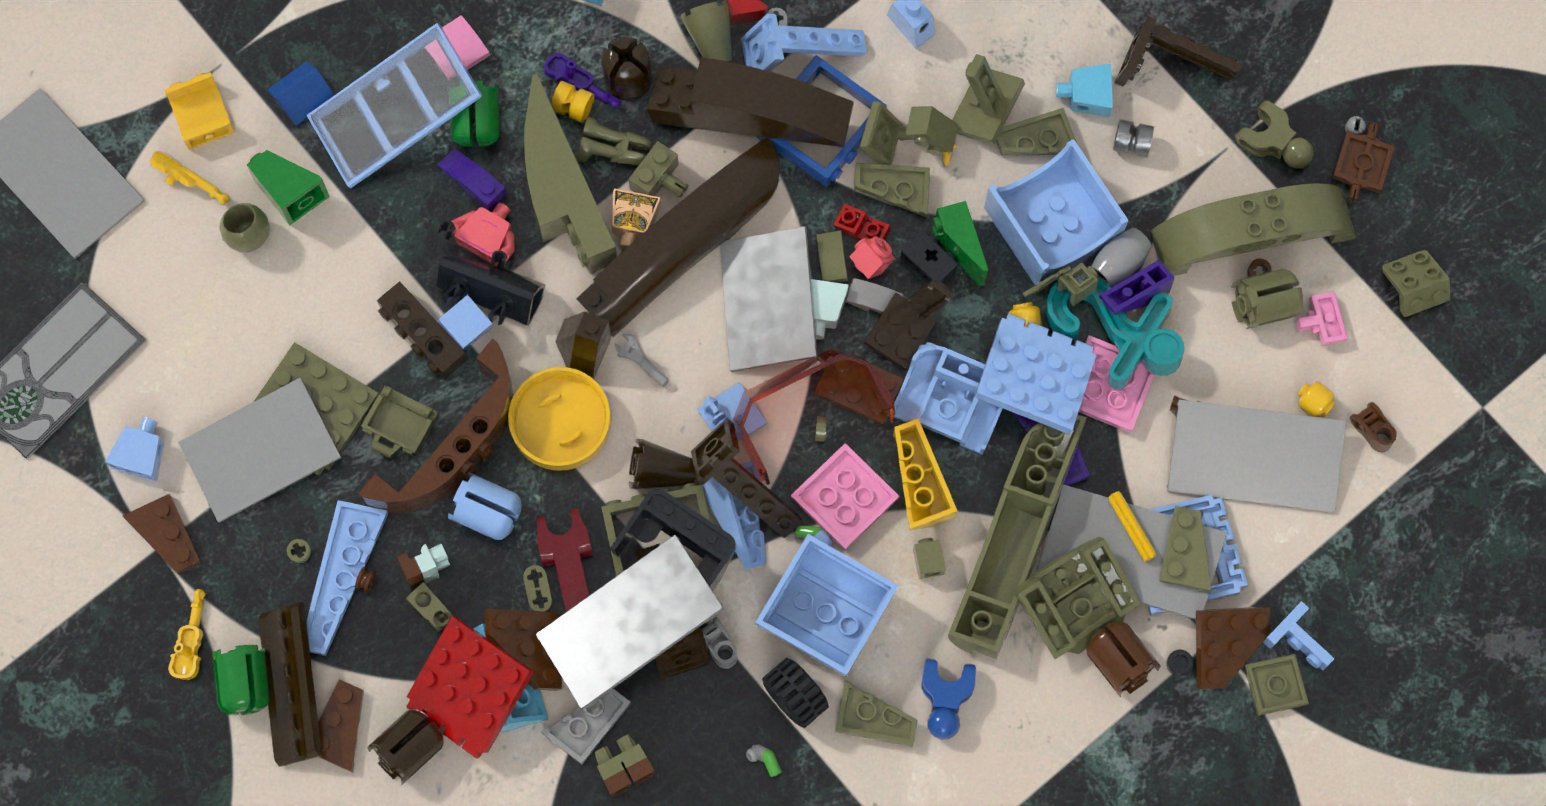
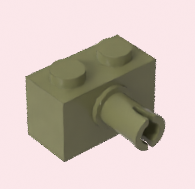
[896,106,958,155]
[629,141,689,198]

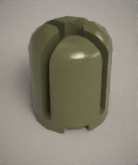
[1231,269,1304,329]

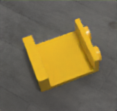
[164,72,235,150]

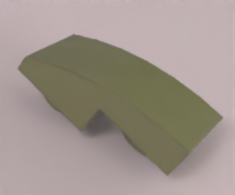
[817,230,848,283]

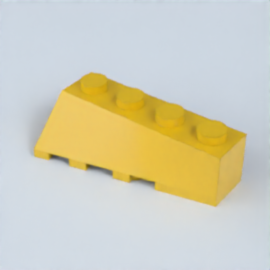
[893,418,957,530]

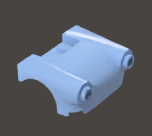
[889,342,1003,455]

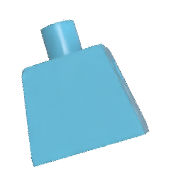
[1056,64,1113,117]

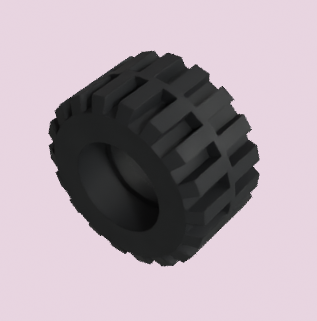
[762,658,829,728]

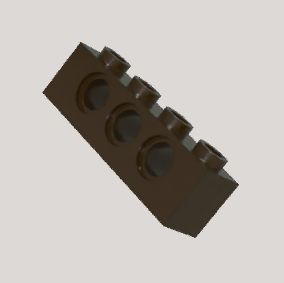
[377,281,468,379]

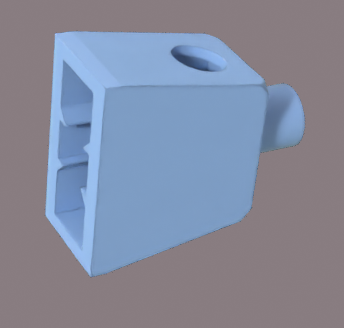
[887,0,935,49]
[105,417,164,482]

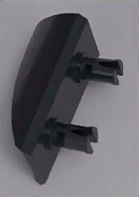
[436,257,546,326]

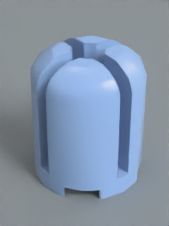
[448,473,522,540]

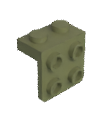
[1382,250,1450,317]

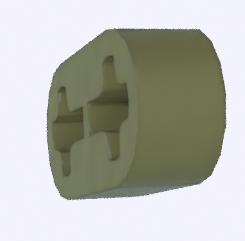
[523,565,553,612]

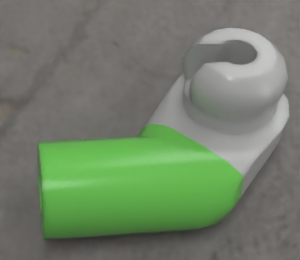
[746,744,782,777]

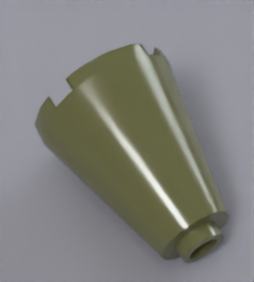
[681,1,733,62]

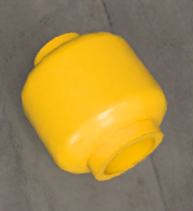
[1008,302,1043,327]
[1297,381,1336,418]

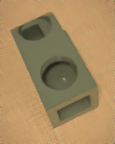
[406,582,453,633]

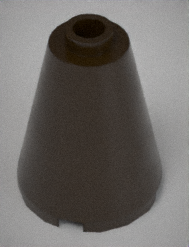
[629,439,696,490]

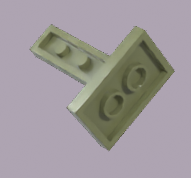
[952,54,1025,145]

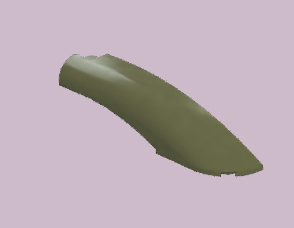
[948,415,1087,659]

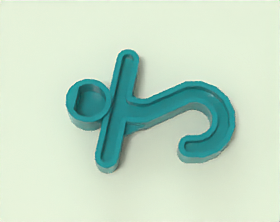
[1046,277,1184,390]

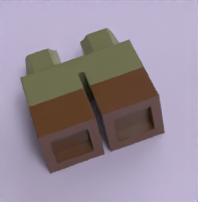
[595,734,656,798]

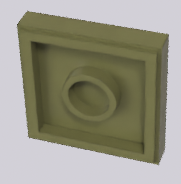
[860,101,902,165]
[1244,654,1309,716]

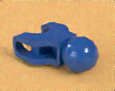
[921,658,976,740]

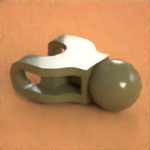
[1235,101,1314,169]

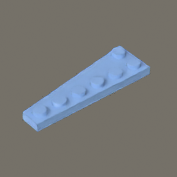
[306,500,388,656]

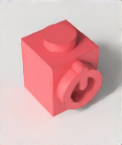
[850,236,896,279]

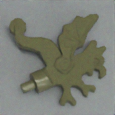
[1023,266,1071,297]

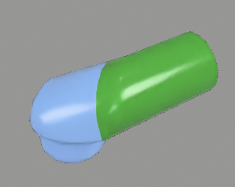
[796,525,833,547]

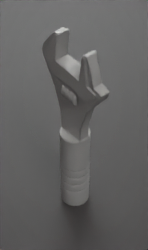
[615,334,669,387]

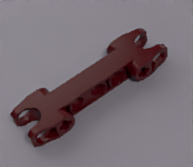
[536,508,593,612]

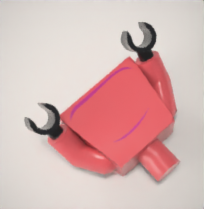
[438,202,515,269]

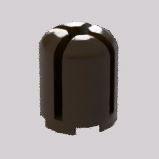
[601,36,652,100]
[367,709,444,785]

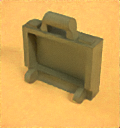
[361,385,439,458]

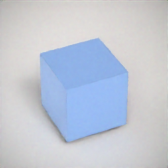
[438,295,492,351]

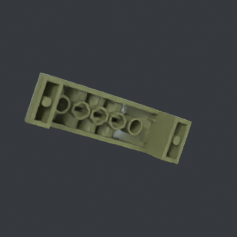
[1151,183,1356,276]

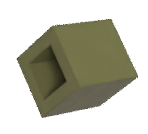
[913,538,946,579]

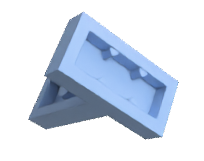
[1263,601,1334,671]

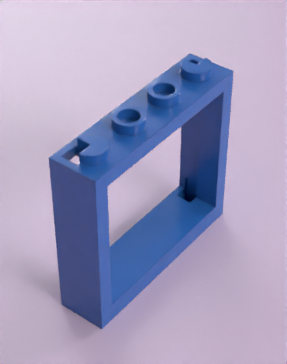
[756,55,887,187]

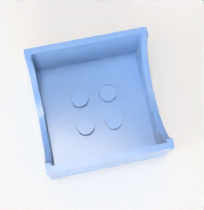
[984,139,1128,286]

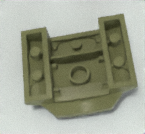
[1014,537,1141,659]

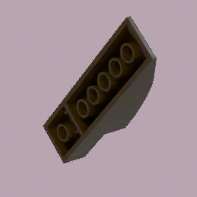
[647,57,854,147]

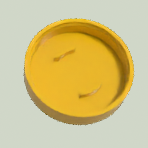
[508,367,612,471]

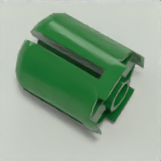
[449,81,499,147]
[212,645,270,716]

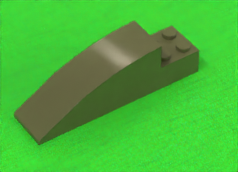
[524,74,617,274]

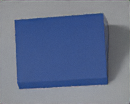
[267,61,334,127]

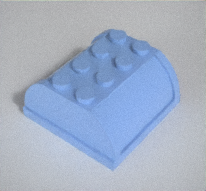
[755,534,899,677]

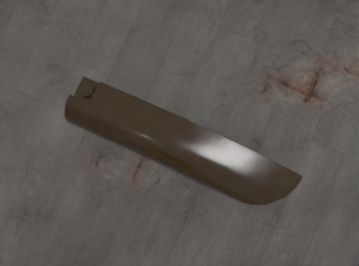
[576,138,780,338]

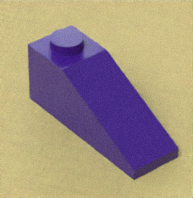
[437,148,508,212]
[1099,260,1175,315]

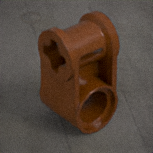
[1350,402,1397,452]

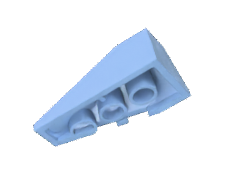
[702,461,766,570]

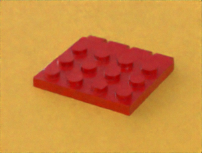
[406,616,534,759]

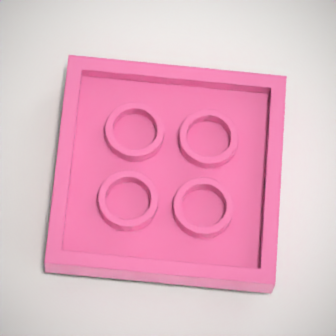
[1078,335,1155,433]
[791,443,899,551]

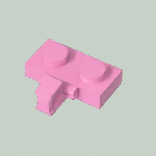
[1295,292,1348,346]

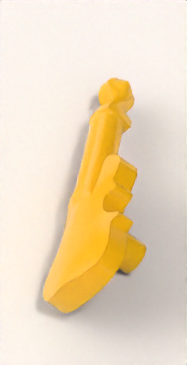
[150,151,230,204]
[168,589,206,680]

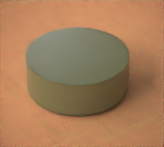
[815,416,827,442]

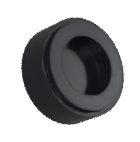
[1166,649,1193,677]

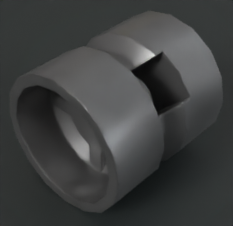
[1113,119,1154,157]

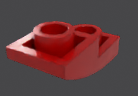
[833,204,891,241]

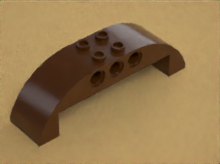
[358,339,513,514]

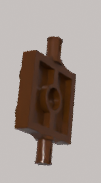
[1332,122,1395,202]

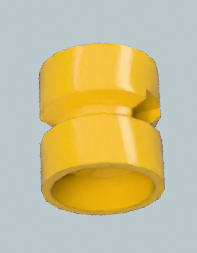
[551,81,595,123]

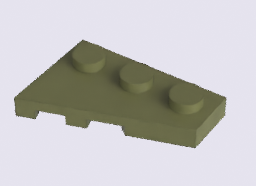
[996,108,1078,155]
[854,162,930,218]
[1159,506,1211,593]
[836,680,918,747]

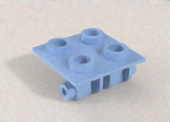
[697,382,767,442]

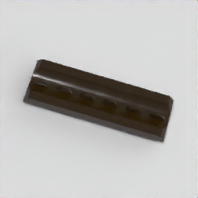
[258,602,322,767]

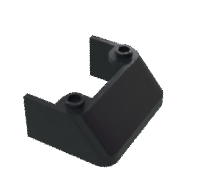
[610,489,736,591]

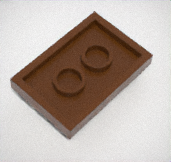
[814,348,904,426]

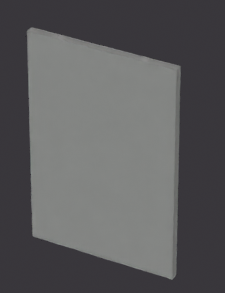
[720,226,818,372]
[178,378,342,523]

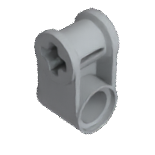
[702,617,738,669]

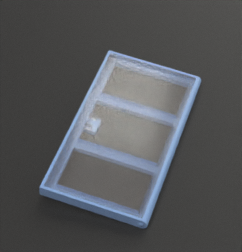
[307,23,482,189]

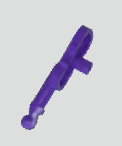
[543,53,621,108]

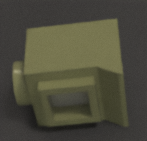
[1057,263,1098,306]

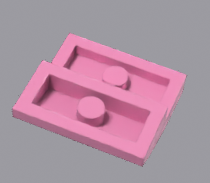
[424,15,490,81]

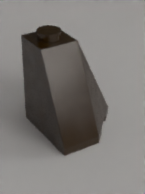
[555,311,611,379]

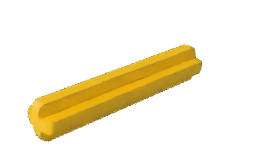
[1108,491,1156,562]

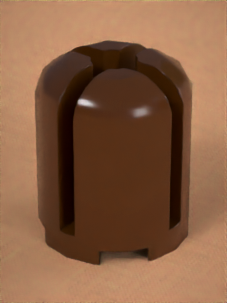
[1086,621,1161,697]

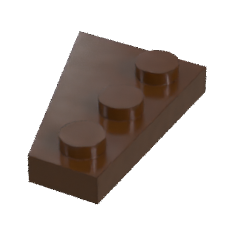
[123,494,201,574]
[318,679,364,773]

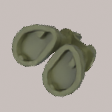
[577,116,652,166]

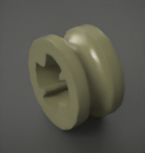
[287,539,311,563]

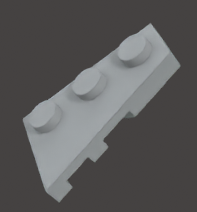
[541,689,631,765]

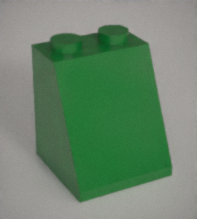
[246,150,330,226]

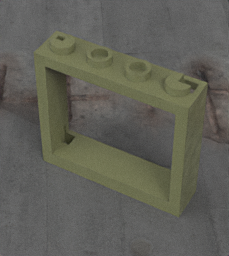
[601,483,710,576]

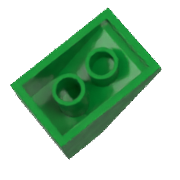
[931,201,988,287]

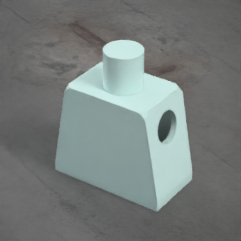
[811,279,848,340]

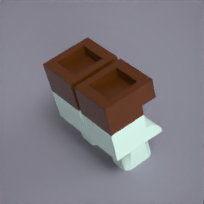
[397,544,450,590]

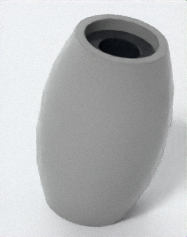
[1091,228,1151,288]

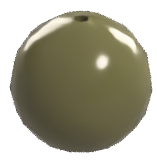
[219,203,270,252]

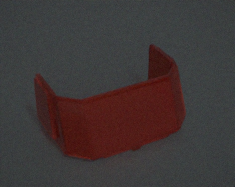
[733,348,895,485]

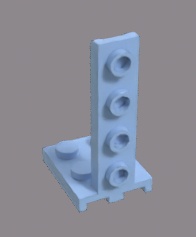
[740,14,867,72]

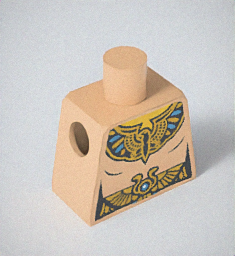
[612,189,661,250]

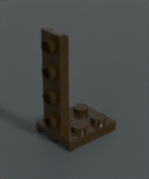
[1115,16,1243,87]
[863,280,954,371]
[691,418,802,538]
[635,544,710,679]

